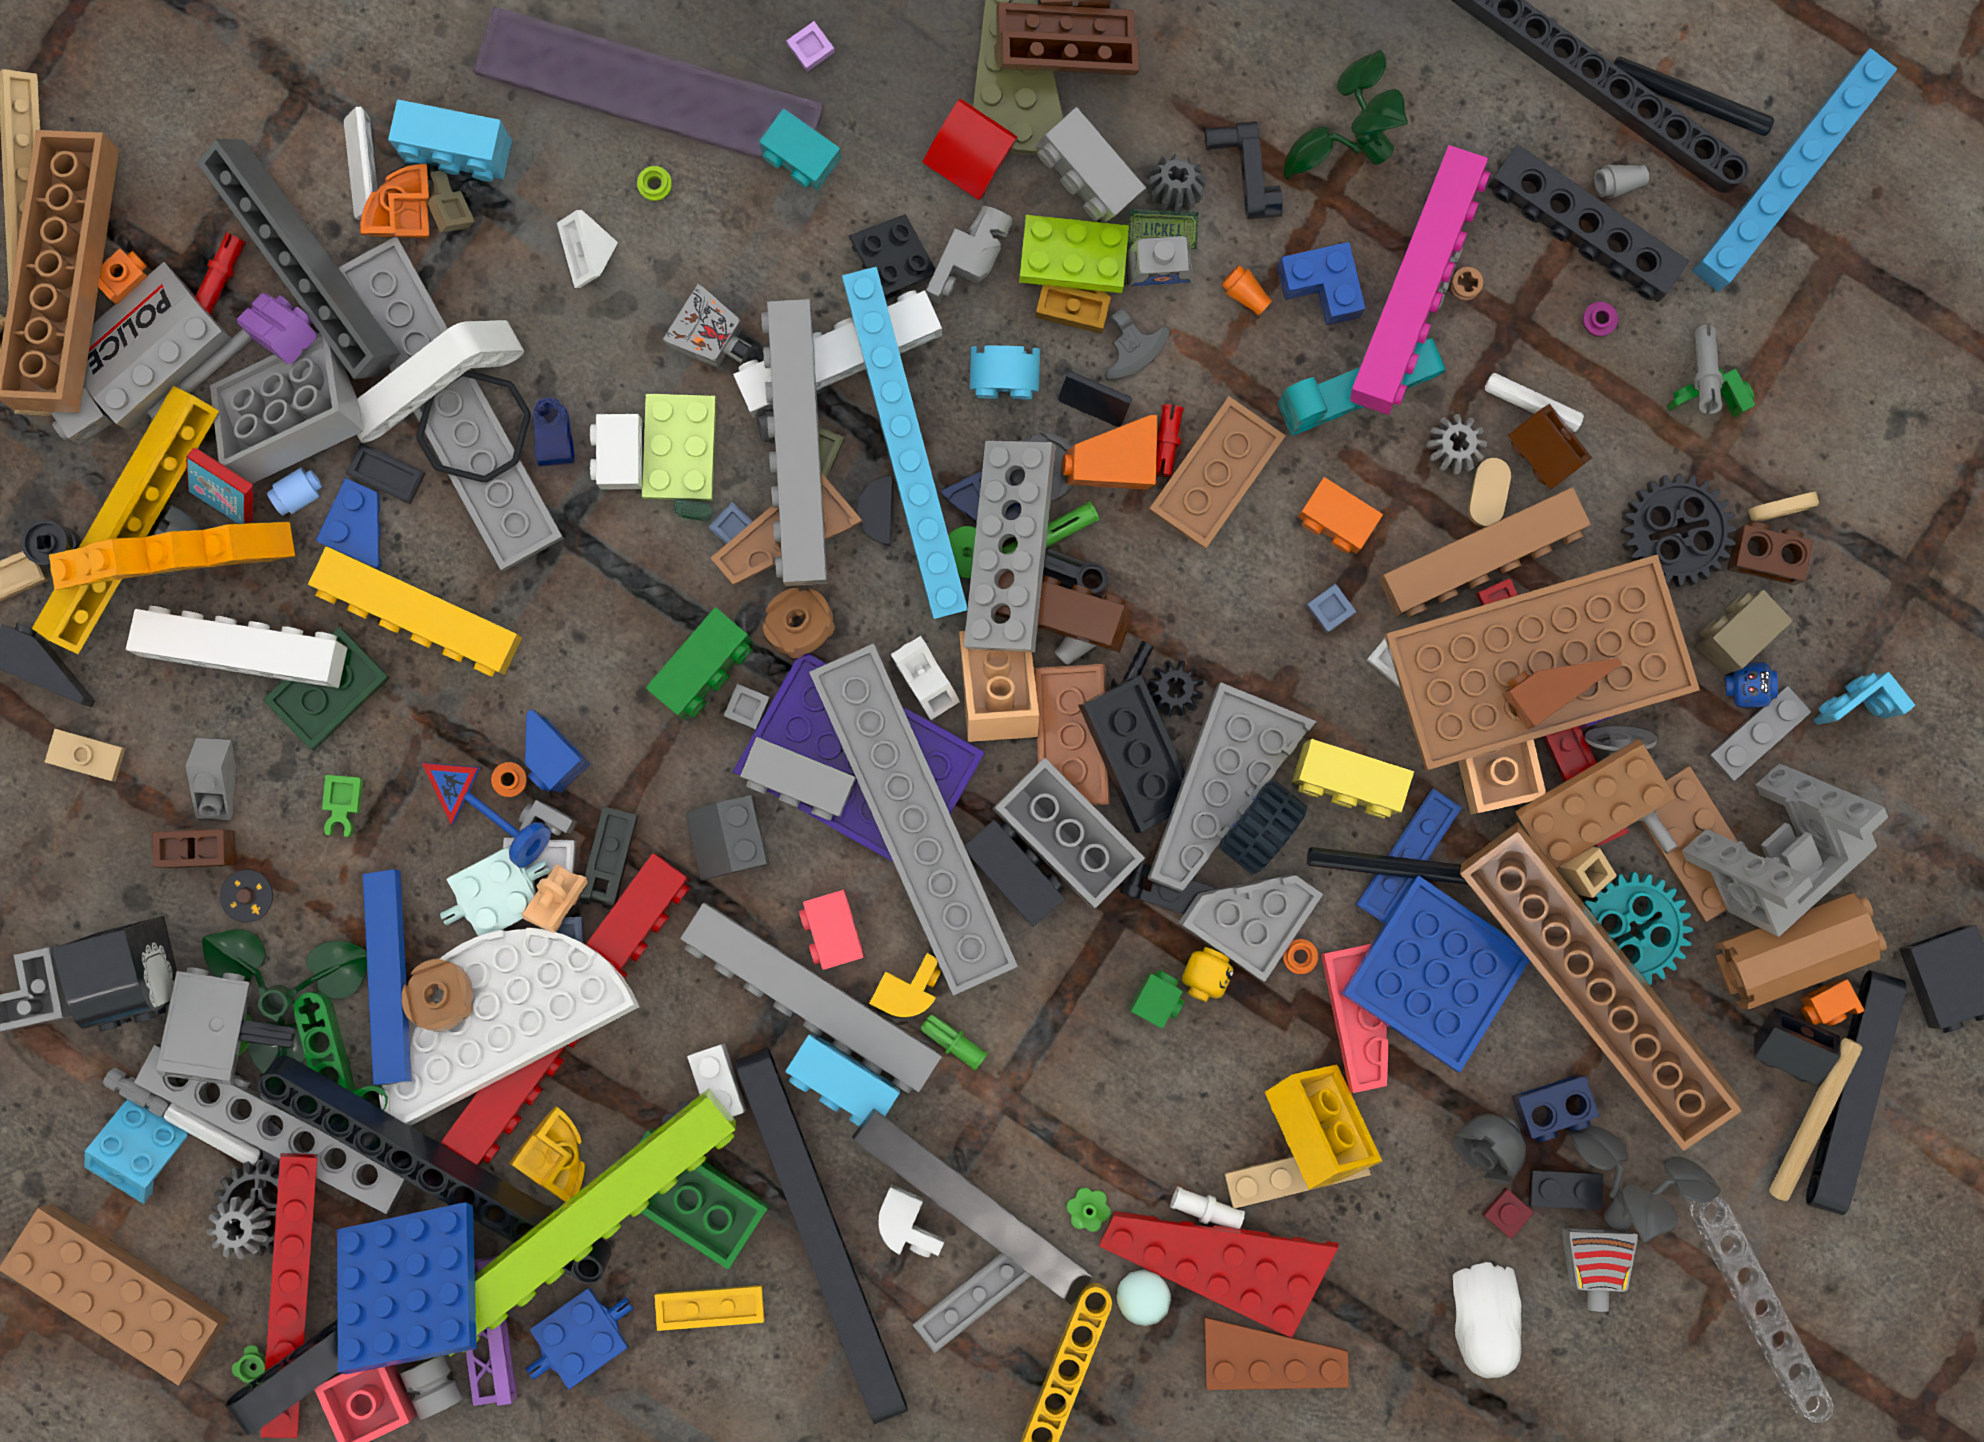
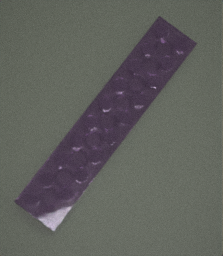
[473,6,824,161]

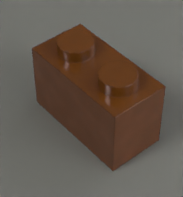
[1508,403,1592,489]

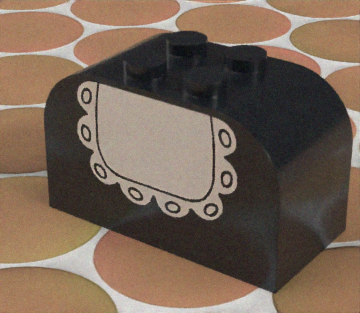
[52,916,177,1032]

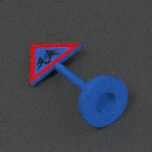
[422,762,551,868]

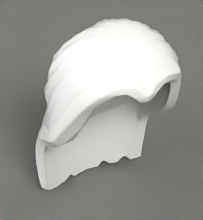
[1453,1262,1522,1378]

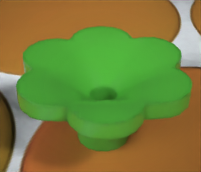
[1067,1187,1111,1232]

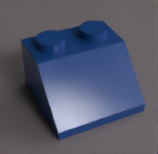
[525,709,591,793]

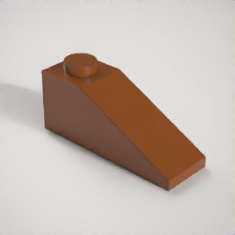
[1502,658,1622,729]

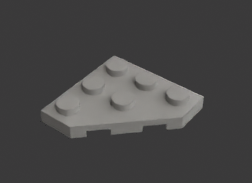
[1179,873,1323,982]

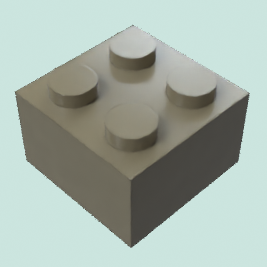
[1694,590,1793,675]

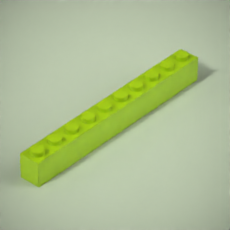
[448,1088,736,1357]

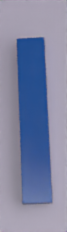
[363,869,412,1086]

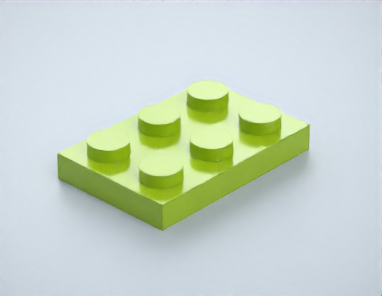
[1019,215,1129,293]

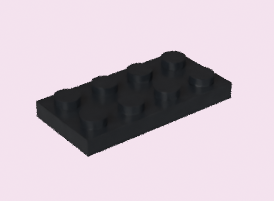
[1078,675,1185,833]

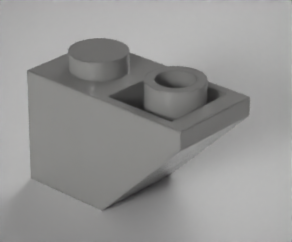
[185,738,236,820]

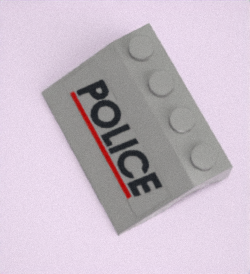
[84,262,232,431]

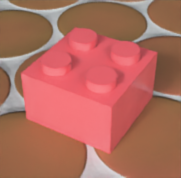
[314,1365,417,1442]

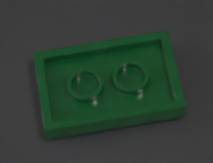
[263,627,390,751]

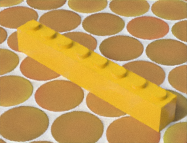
[32,386,219,654]

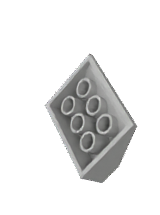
[210,332,363,484]

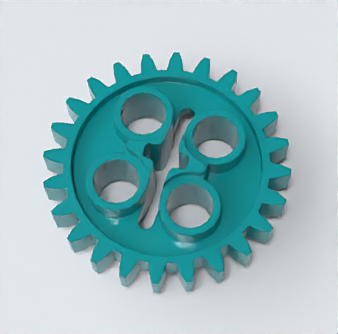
[1582,871,1693,985]

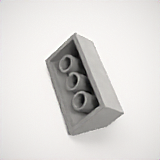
[992,758,1145,908]

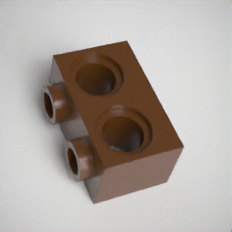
[1727,522,1814,585]
[152,829,236,868]

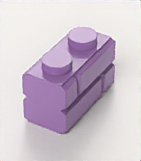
[237,293,317,364]

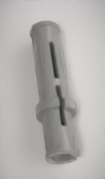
[1694,325,1723,414]

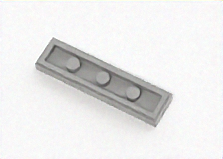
[912,1252,1031,1353]

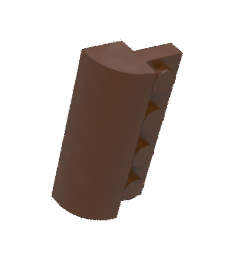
[994,2,1139,76]

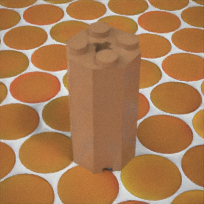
[1714,893,1887,1010]

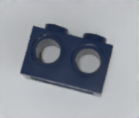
[1512,1074,1599,1142]

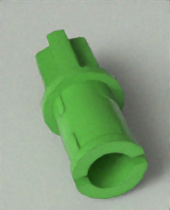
[921,1014,988,1071]

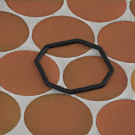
[416,370,531,482]

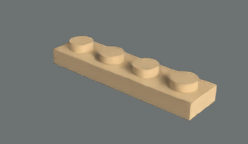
[1224,1156,1371,1209]

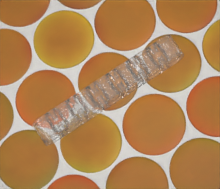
[1690,1198,1834,1423]

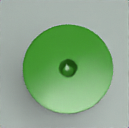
[948,526,976,578]

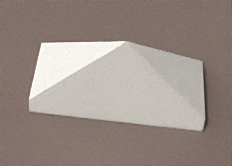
[557,210,618,288]

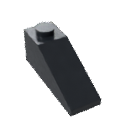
[0,622,95,707]

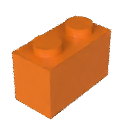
[1298,477,1383,554]

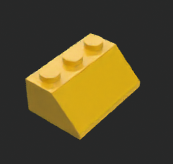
[1265,1065,1382,1190]

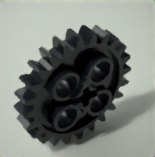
[1620,473,1737,587]

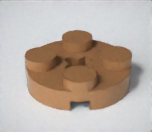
[763,588,835,659]
[401,959,473,1032]

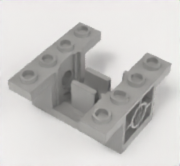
[1682,763,1888,937]

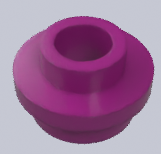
[1583,302,1618,337]

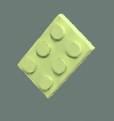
[642,394,717,501]

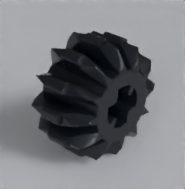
[1145,660,1204,719]

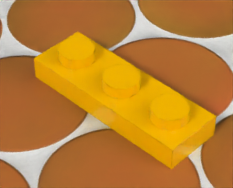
[655,1285,765,1331]

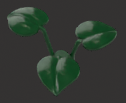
[1284,50,1408,180]
[202,929,367,1074]

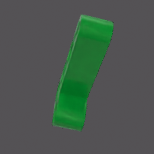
[293,991,388,1111]

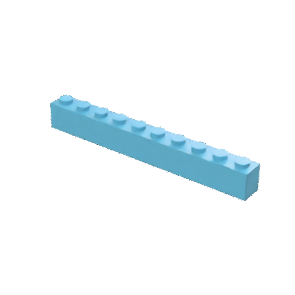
[842,267,968,619]

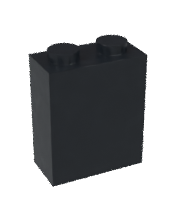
[1899,925,1984,1033]

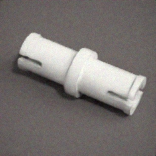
[1170,1187,1245,1229]

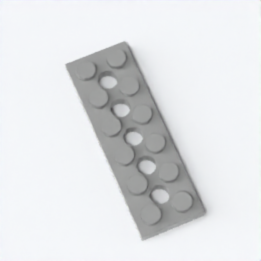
[964,441,1056,652]

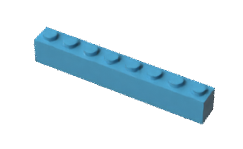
[1692,48,1897,292]

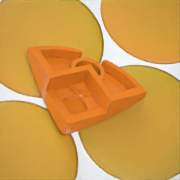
[360,164,429,238]

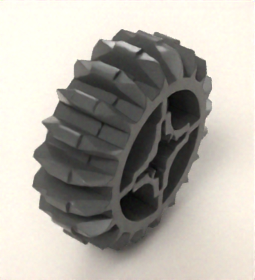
[211,1159,280,1257]

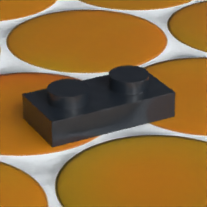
[1529,1169,1603,1210]

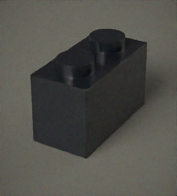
[1754,1007,1841,1087]

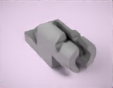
[926,206,1013,304]

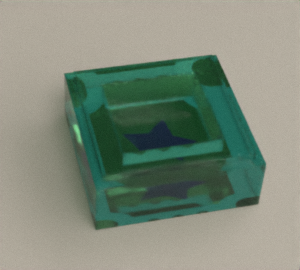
[673,499,713,522]

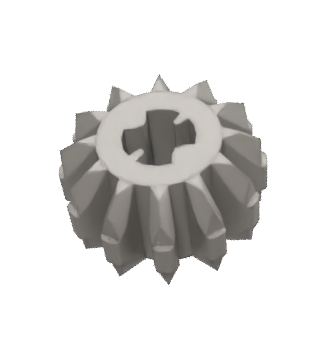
[1426,414,1487,475]
[206,1196,271,1259]

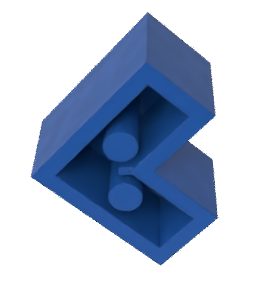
[1277,242,1365,326]

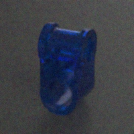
[533,397,575,467]

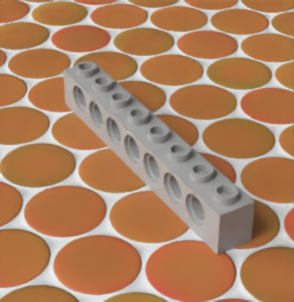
[134,1044,408,1214]

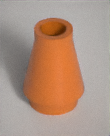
[1221,264,1272,315]

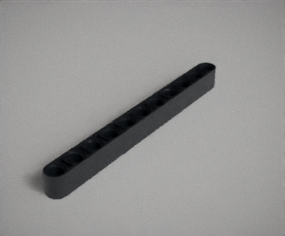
[1451,0,1749,193]
[735,1047,908,1424]
[258,1056,612,1284]

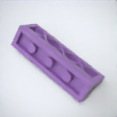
[466,1256,517,1406]

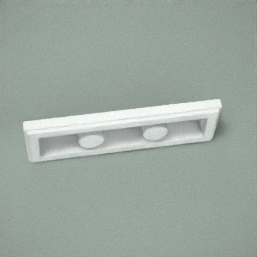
[344,107,378,220]

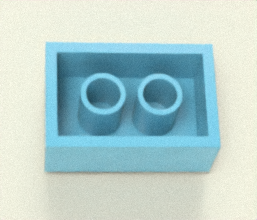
[388,99,512,182]
[785,1032,901,1126]

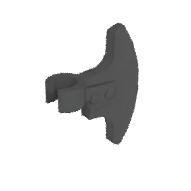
[1106,308,1170,379]

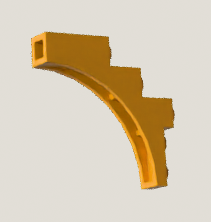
[49,522,295,590]

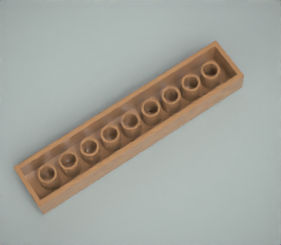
[1460,822,1742,1151]

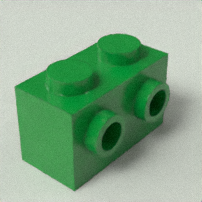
[1127,970,1185,1029]

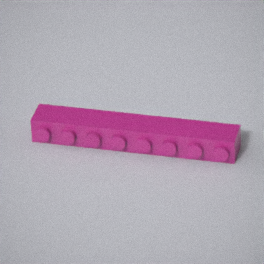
[1350,145,1491,415]

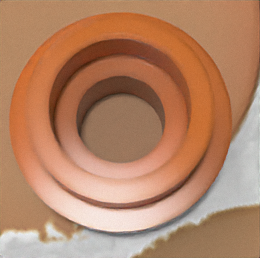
[491,762,527,797]
[1283,939,1318,974]

